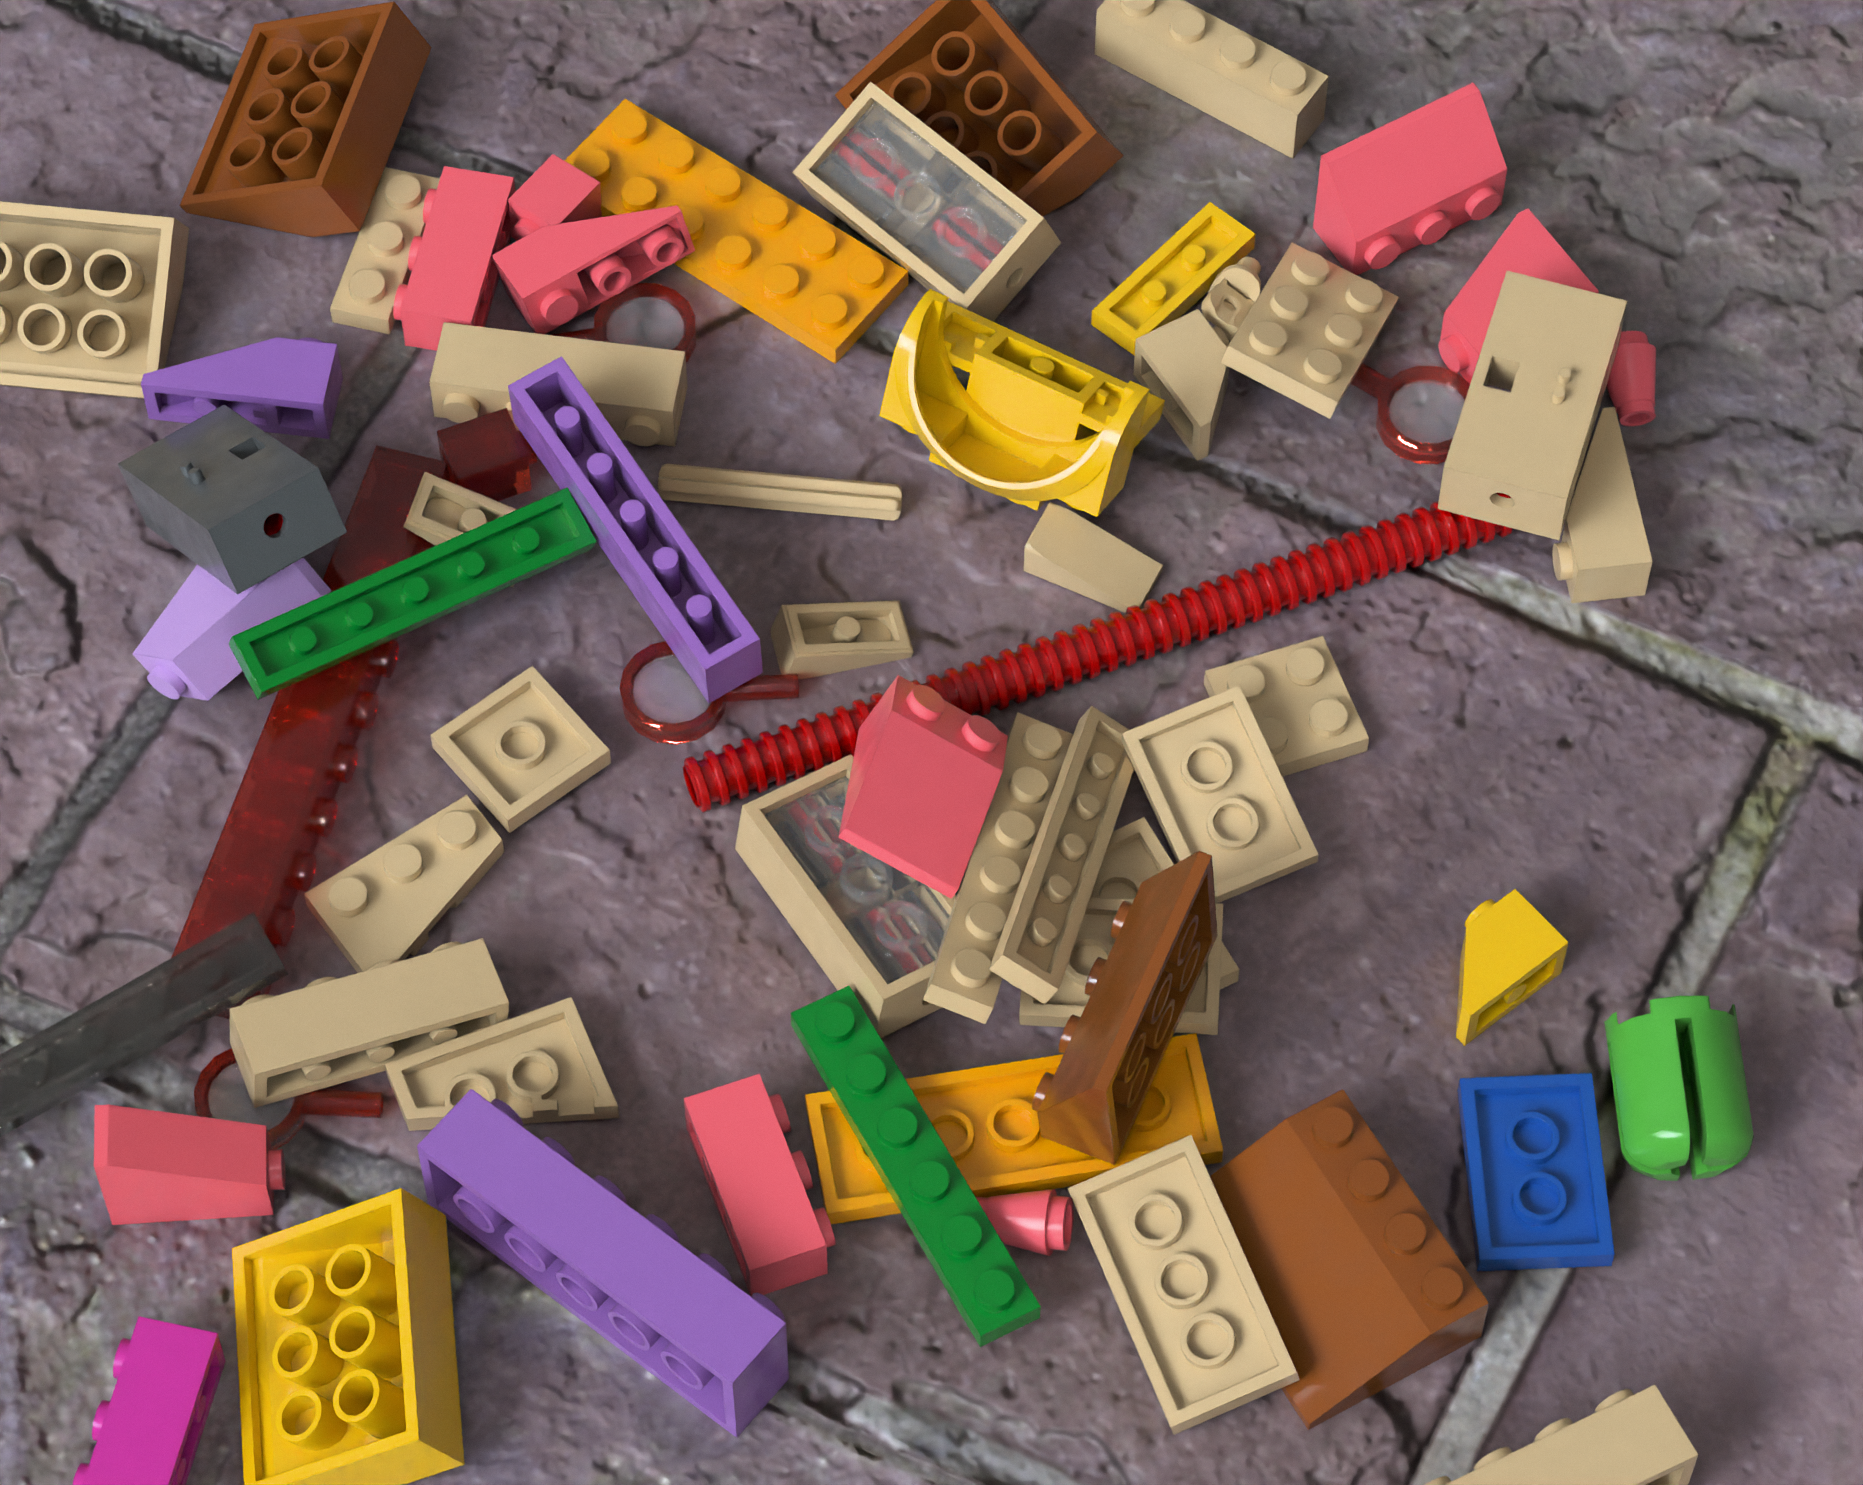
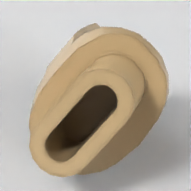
[1201,257,1261,341]

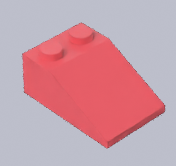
[838,675,1008,899]

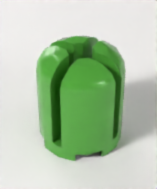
[1604,996,1754,1181]

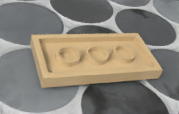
[1068,1135,1300,1435]

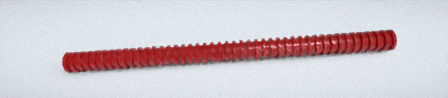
[682,501,1513,813]

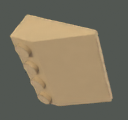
[0,201,189,399]

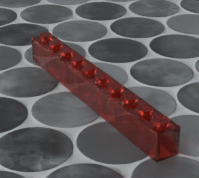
[165,445,450,1019]

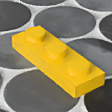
[1091,202,1256,356]

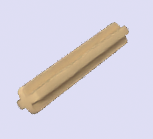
[658,464,903,521]

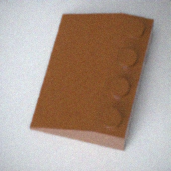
[835,0,1124,217]
[179,1,432,237]
[1032,851,1218,1165]
[1210,1089,1489,1430]

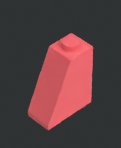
[1438,208,1599,385]
[94,1104,286,1225]

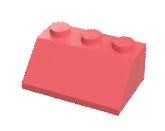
[1313,83,1507,275]

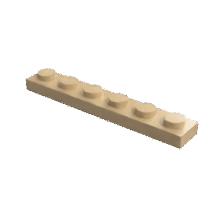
[989,706,1134,1004]
[923,712,1073,1024]

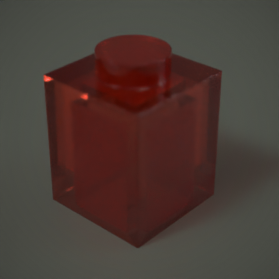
[437,408,537,501]

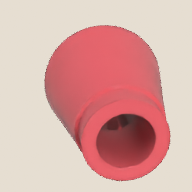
[1606,331,1656,426]
[976,1189,1074,1256]

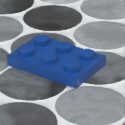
[1457,1073,1615,1271]

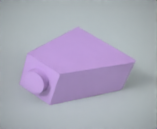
[133,558,332,701]

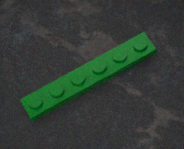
[229,487,597,700]
[790,986,1041,1347]

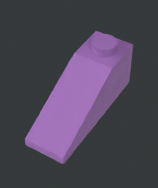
[141,337,343,439]

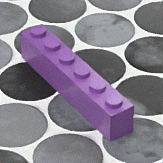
[508,356,763,703]

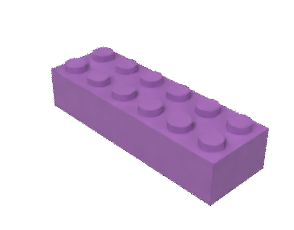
[417,1089,789,1438]

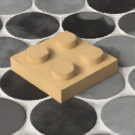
[1204,636,1369,777]
[431,666,611,833]

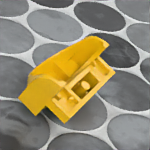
[879,289,1165,517]

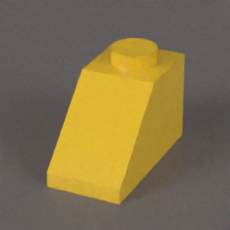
[1456,889,1568,1046]

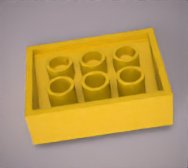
[232,1188,465,1485]

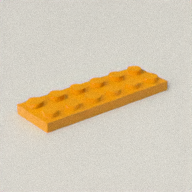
[564,99,908,364]
[805,1033,1223,1224]

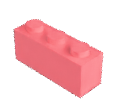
[393,166,516,351]
[684,1073,836,1296]

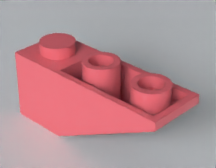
[491,205,695,334]

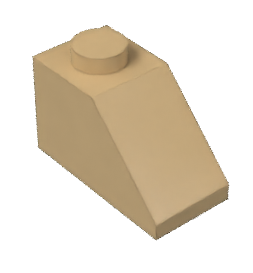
[1133,309,1230,461]

